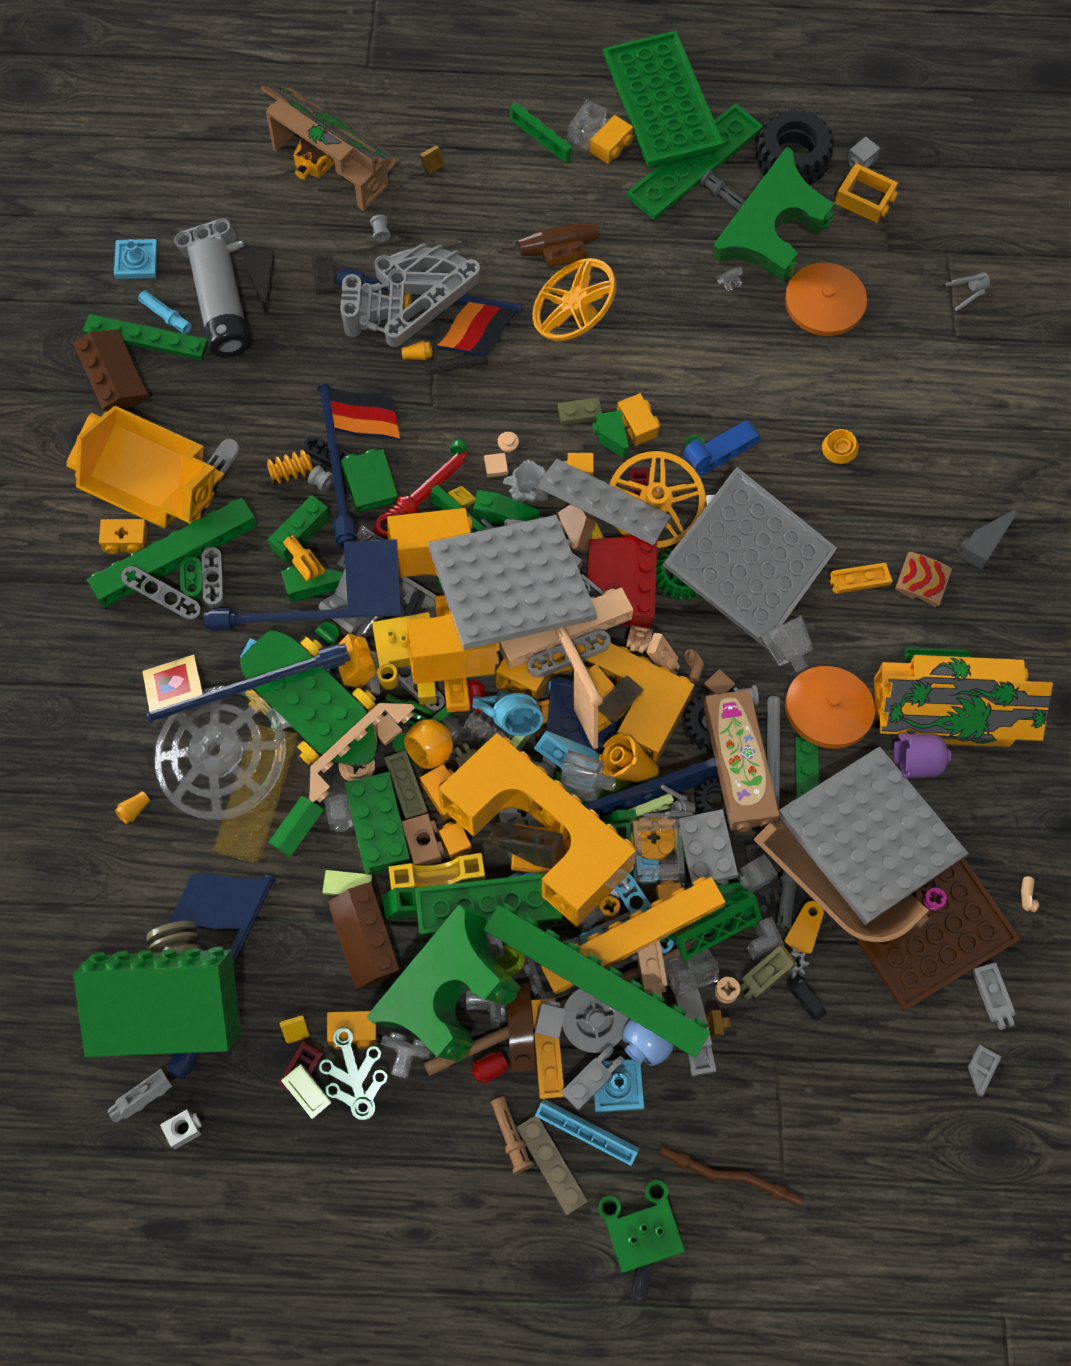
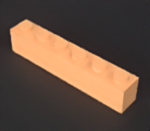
[499,587,633,669]

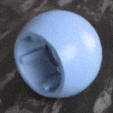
[622,1019,674,1066]

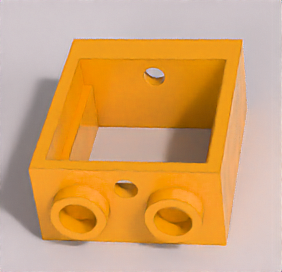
[835,163,898,223]

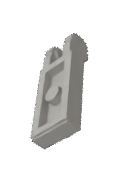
[561,1045,625,1111]

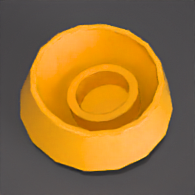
[822,429,859,464]

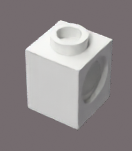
[160,1110,202,1149]

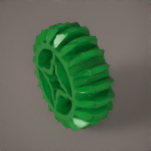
[656,545,700,602]

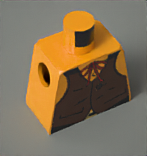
[294,138,335,180]

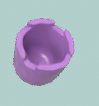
[893,734,951,778]

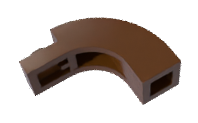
[506,983,535,1072]

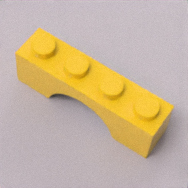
[389,853,485,890]

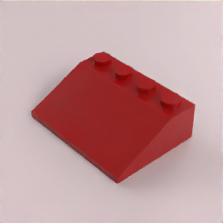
[587,536,657,628]

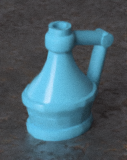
[472,689,543,737]

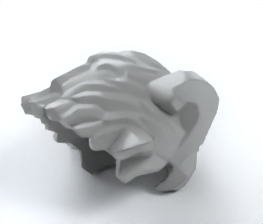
[503,459,549,503]

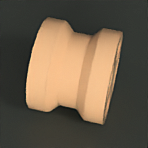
[714,977,740,1004]

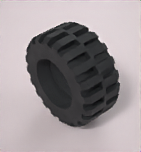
[756,109,834,186]

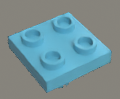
[114,239,158,279]
[594,1060,644,1113]

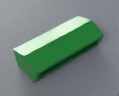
[268,796,324,858]

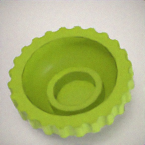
[495,945,525,977]

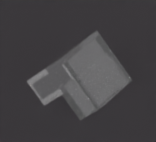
[747,917,784,961]

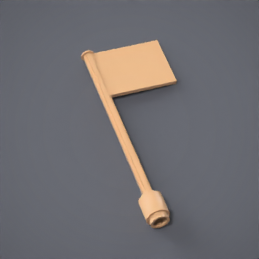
[554,627,603,749]

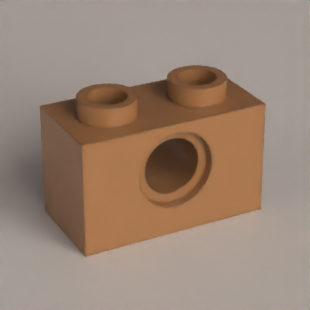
[401,814,445,866]

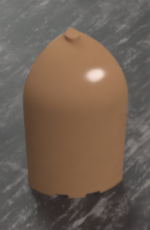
[753,819,931,942]

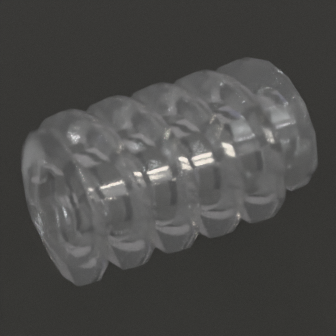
[463,709,514,744]

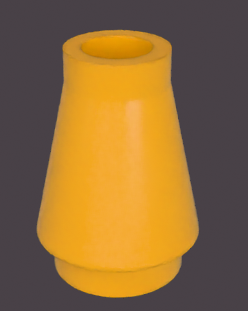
[401,340,433,360]
[115,791,150,824]

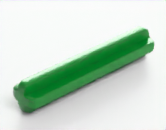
[904,648,971,661]

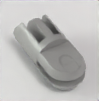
[207,439,240,483]

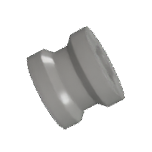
[308,465,333,492]

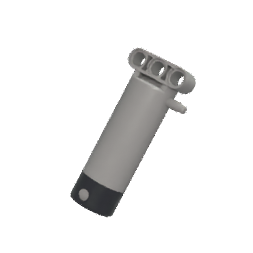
[174,218,250,358]

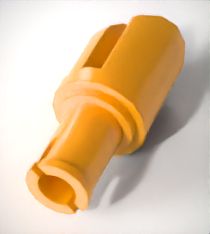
[283,535,325,582]

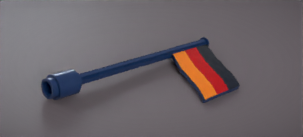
[337,268,523,356]
[318,383,400,549]

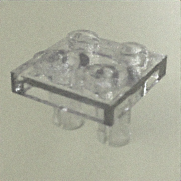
[466,991,505,1029]
[381,1032,434,1078]

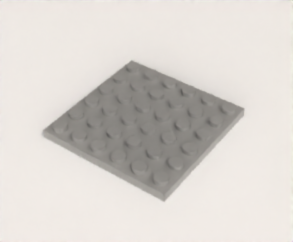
[662,467,837,647]
[428,515,597,650]
[779,747,968,925]

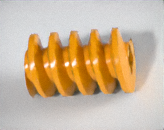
[267,450,313,486]

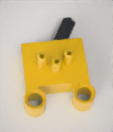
[372,592,430,689]

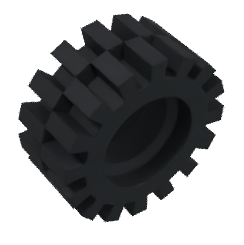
[695,778,728,819]

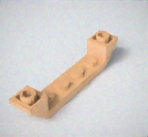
[309,703,415,802]

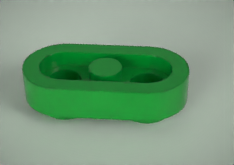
[180,556,203,599]

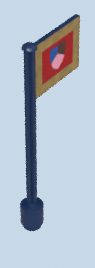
[143,643,351,723]

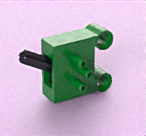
[597,1180,685,1302]

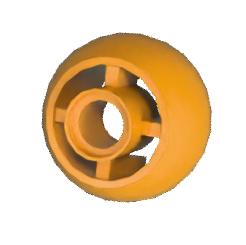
[404,719,453,769]

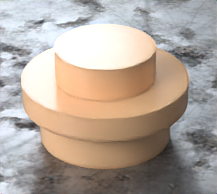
[498,432,519,452]

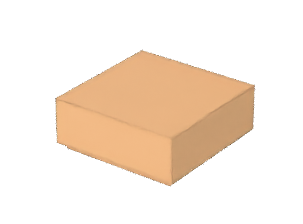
[484,453,508,477]
[373,714,402,746]

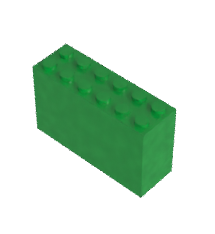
[73,947,241,1057]

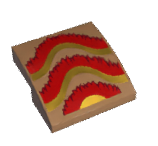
[895,552,952,607]

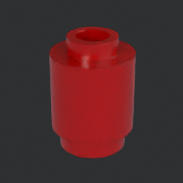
[471,1051,509,1085]

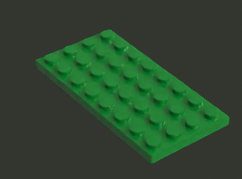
[603,31,724,168]

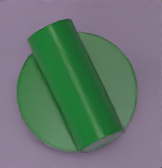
[315,621,340,645]

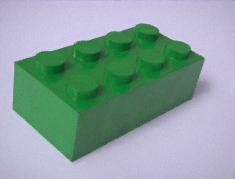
[344,772,411,875]

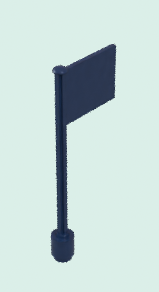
[204,539,406,631]

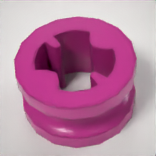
[923,887,947,911]

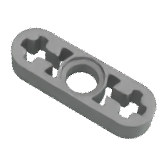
[201,547,224,609]

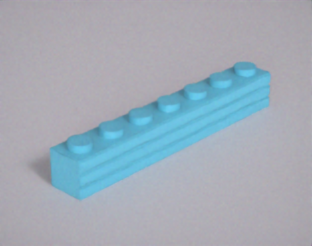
[535,1099,639,1166]

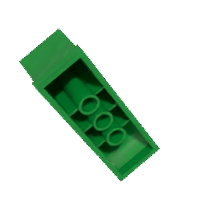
[713,147,835,282]
[367,904,521,1062]

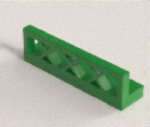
[668,888,762,961]

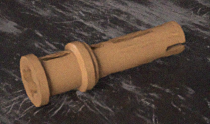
[490,1097,534,1174]

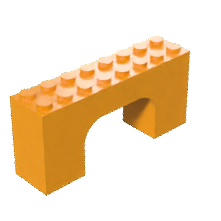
[387,508,500,684]
[496,638,695,764]
[438,733,636,927]

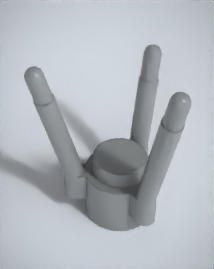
[945,273,990,311]
[643,785,695,818]

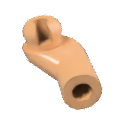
[1021,877,1039,912]

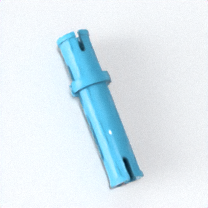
[138,290,192,334]

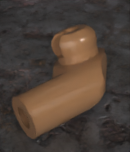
[684,649,704,683]

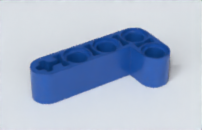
[683,420,761,477]

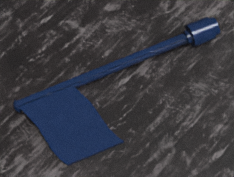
[167,874,276,1079]

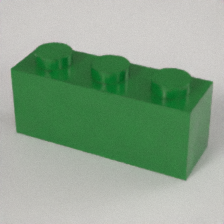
[267,495,330,563]

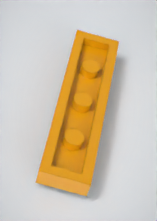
[531,998,564,1099]

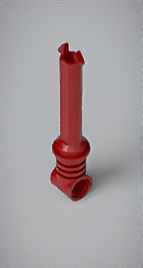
[373,451,468,540]

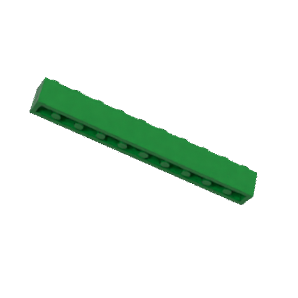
[483,904,711,1058]

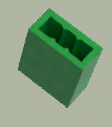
[341,449,398,513]

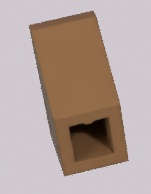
[558,504,596,553]

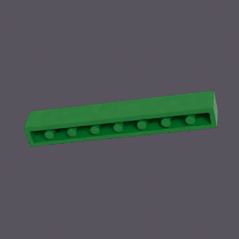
[87,497,257,609]

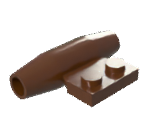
[518,223,599,267]

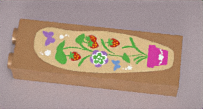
[703,690,779,832]

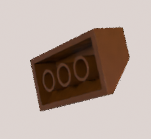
[73,329,149,412]
[328,881,401,991]

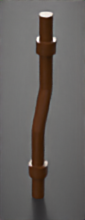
[659,1146,804,1207]

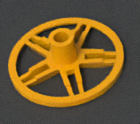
[533,259,616,341]
[609,451,705,548]

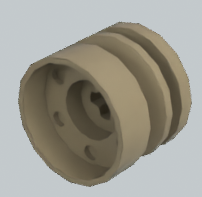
[146,921,202,953]

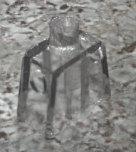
[759,616,813,673]
[561,750,616,801]

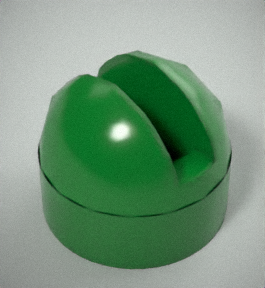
[450,438,468,456]

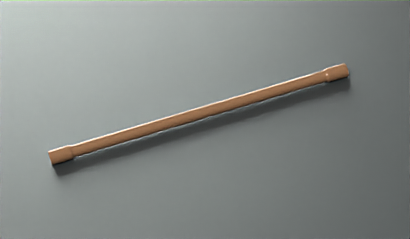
[424,936,707,1076]

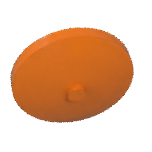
[785,263,867,336]
[785,666,875,749]

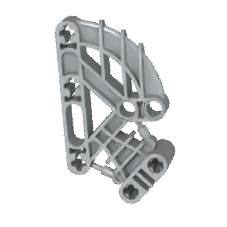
[340,243,480,347]

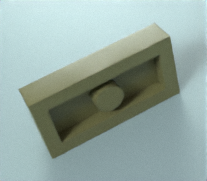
[557,397,602,425]

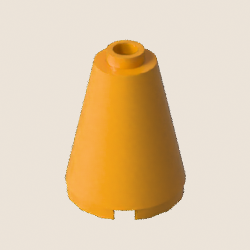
[599,734,659,783]

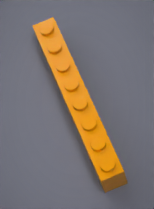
[541,876,726,995]

